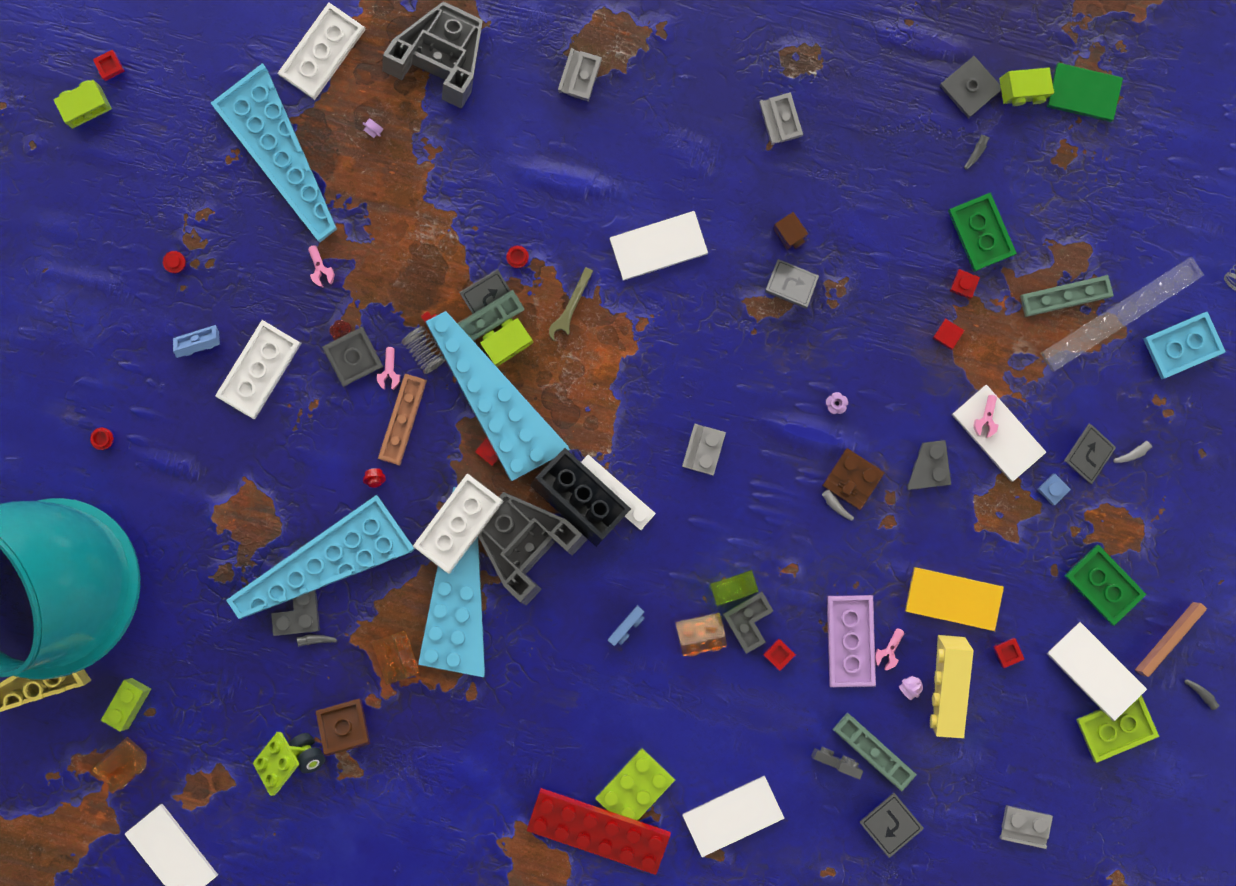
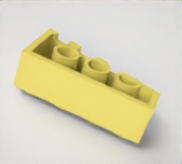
[930,635,974,738]
[0,669,91,712]

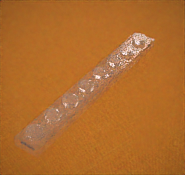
[1040,257,1204,372]

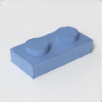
[173,325,220,358]
[608,605,644,646]

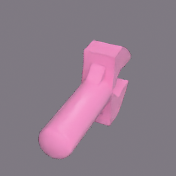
[308,245,335,288]
[377,347,401,390]
[973,395,998,438]
[875,629,904,670]

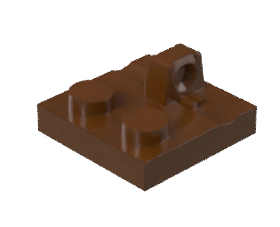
[822,448,885,510]
[316,699,370,756]

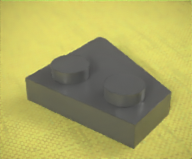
[907,440,951,490]

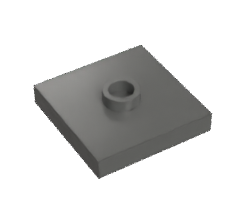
[940,56,1001,119]
[322,326,383,387]

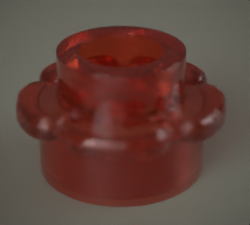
[330,320,352,340]

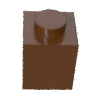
[773,212,808,250]

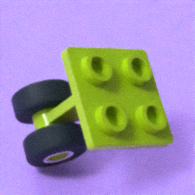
[253,732,325,796]

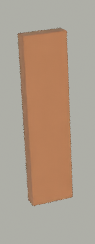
[378,374,427,465]
[1135,602,1207,677]

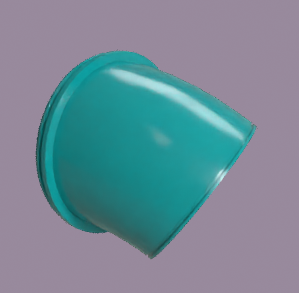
[0,498,140,680]

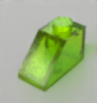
[709,570,759,606]

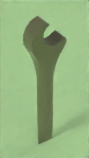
[549,267,593,341]

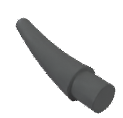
[964,134,990,170]
[296,634,337,647]
[1184,679,1219,710]

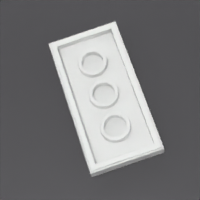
[278,3,366,100]
[610,211,708,281]
[215,320,302,419]
[951,385,1046,482]
[413,474,504,574]
[1047,622,1147,721]
[682,776,784,857]
[125,804,218,886]

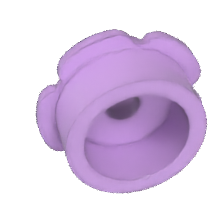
[363,118,383,138]
[826,392,848,414]

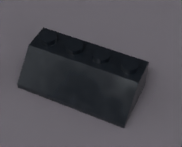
[530,448,631,547]

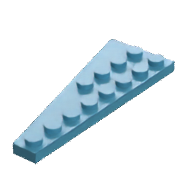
[211,63,337,242]
[425,311,570,481]
[418,487,485,677]
[226,495,415,619]

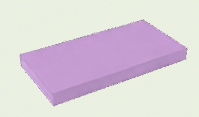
[827,595,876,687]

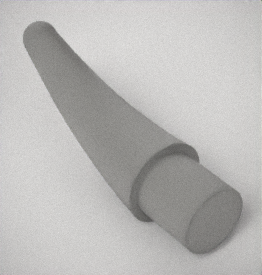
[1113,441,1152,463]
[822,490,854,521]

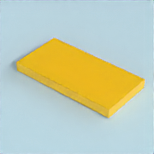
[905,567,1004,631]

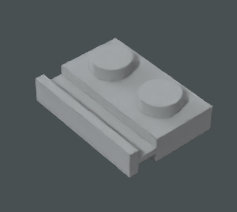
[558,48,602,101]
[759,92,803,145]
[682,424,726,476]
[1000,805,1053,849]

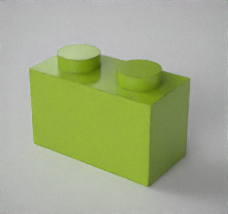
[999,68,1054,106]
[53,80,112,129]
[480,318,534,367]
[101,678,151,732]

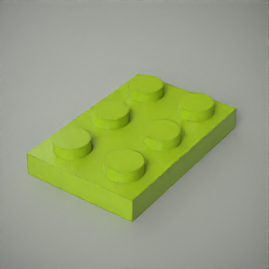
[1076,695,1159,763]
[595,748,675,821]

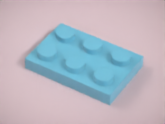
[1143,312,1226,380]

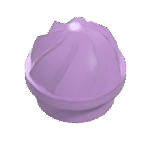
[899,676,923,700]

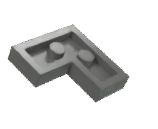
[271,590,320,636]
[723,591,773,654]
[811,747,863,780]

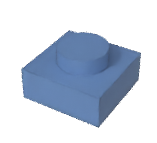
[1037,474,1071,505]

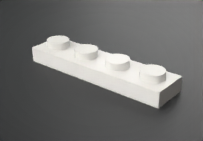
[581,455,656,530]

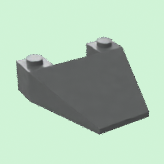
[382,1,483,109]
[478,492,588,606]

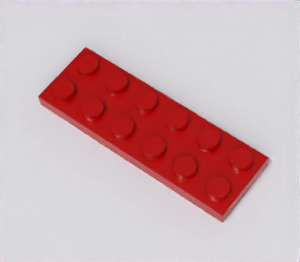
[526,788,671,875]

